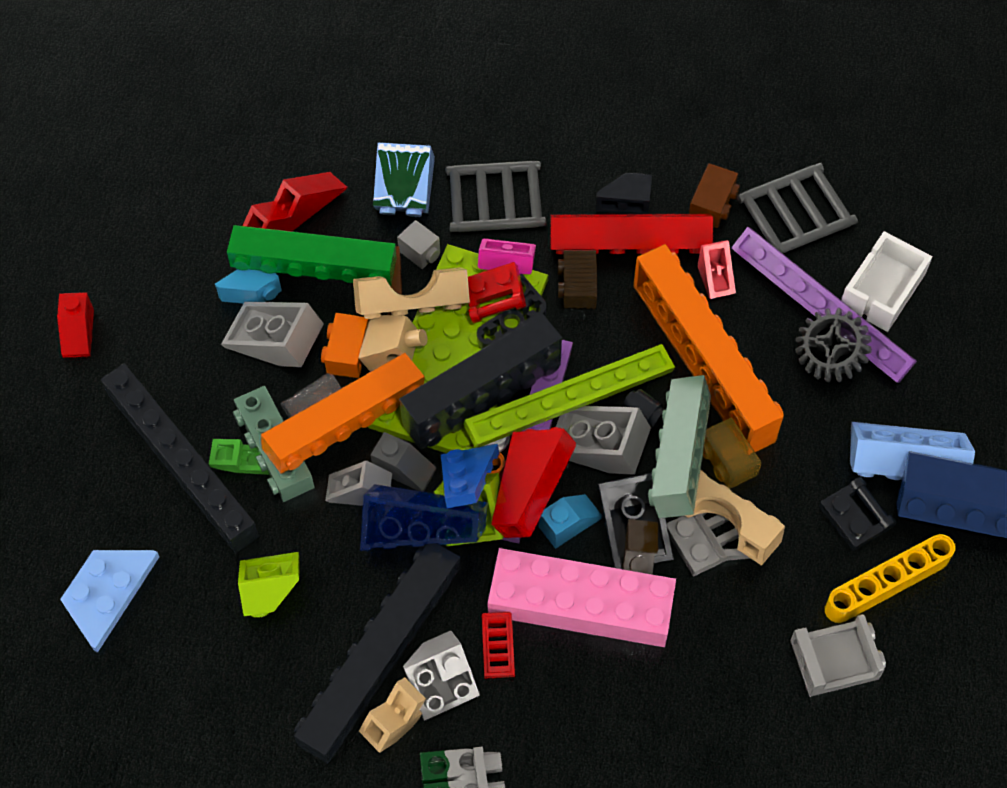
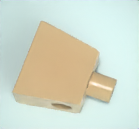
[358,315,428,372]

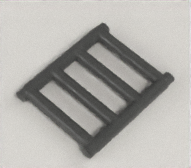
[445,161,547,232]
[736,163,858,254]

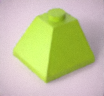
[238,552,299,617]

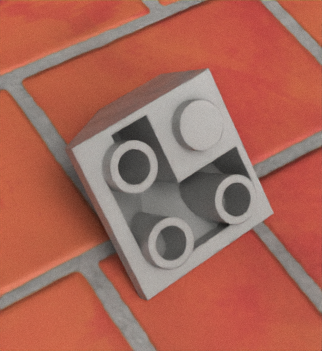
[403,631,480,721]

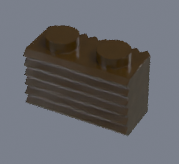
[558,250,597,309]

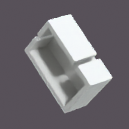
[841,232,932,332]

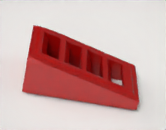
[482,612,515,678]

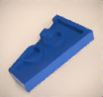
[441,443,500,508]

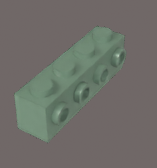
[233,386,315,502]

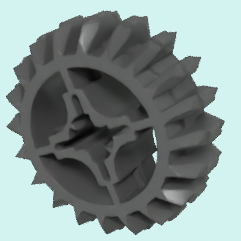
[795,308,872,383]

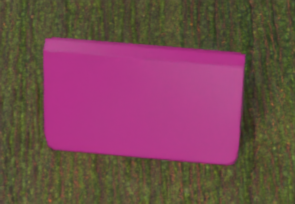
[478,239,536,275]

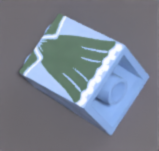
[373,143,435,217]

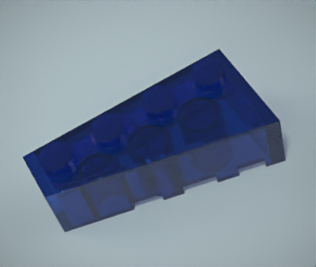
[360,484,488,551]

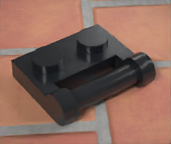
[819,477,897,552]

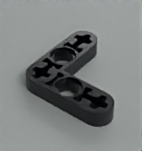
[477,273,546,349]

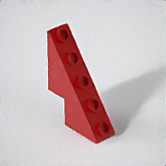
[243,172,347,232]

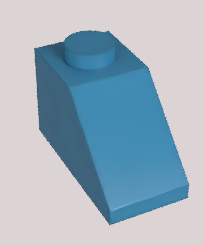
[215,269,282,304]
[539,494,603,549]

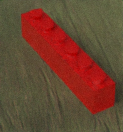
[550,214,713,254]

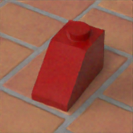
[57,293,94,358]

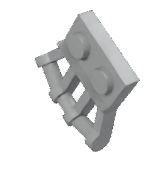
[666,513,749,577]

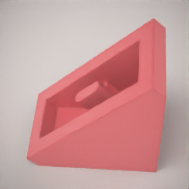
[698,240,736,299]

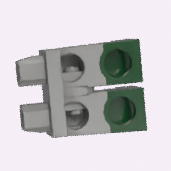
[420,747,505,788]

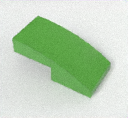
[209,439,269,475]

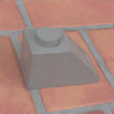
[325,461,392,506]

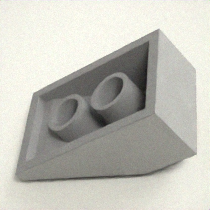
[221,302,324,367]
[556,406,651,475]

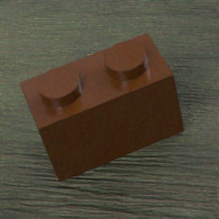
[689,163,740,228]

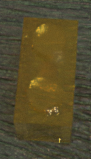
[702,417,762,489]

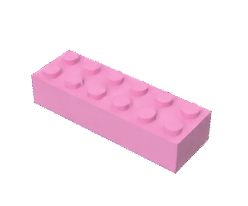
[488,548,676,647]

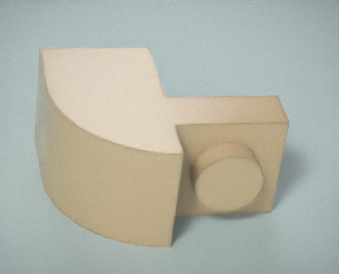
[359,678,426,753]

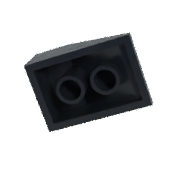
[596,472,673,569]

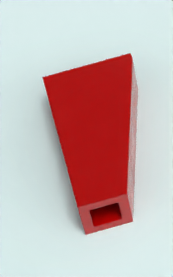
[491,427,576,538]

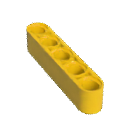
[825,534,955,623]

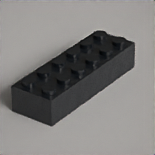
[399,313,562,450]

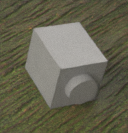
[397,220,440,269]

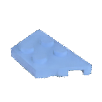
[60,550,159,652]

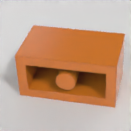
[321,313,369,378]

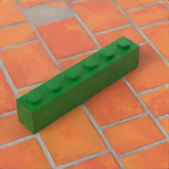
[227,225,397,286]

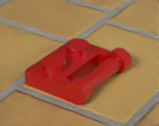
[468,262,526,324]

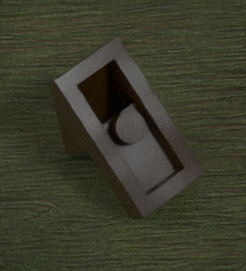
[622,519,658,575]

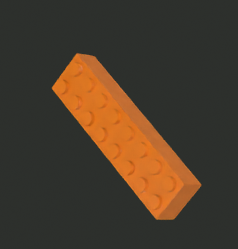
[633,244,783,456]

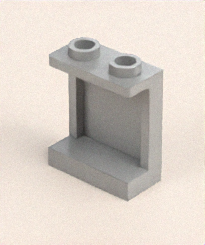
[790,614,886,697]

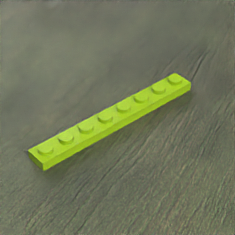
[463,344,675,448]

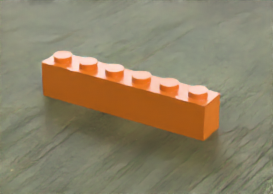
[261,353,425,474]

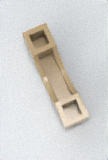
[353,267,470,319]
[685,470,785,565]

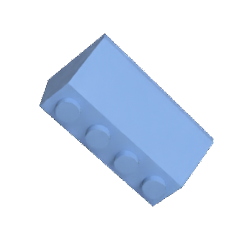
[850,422,975,480]

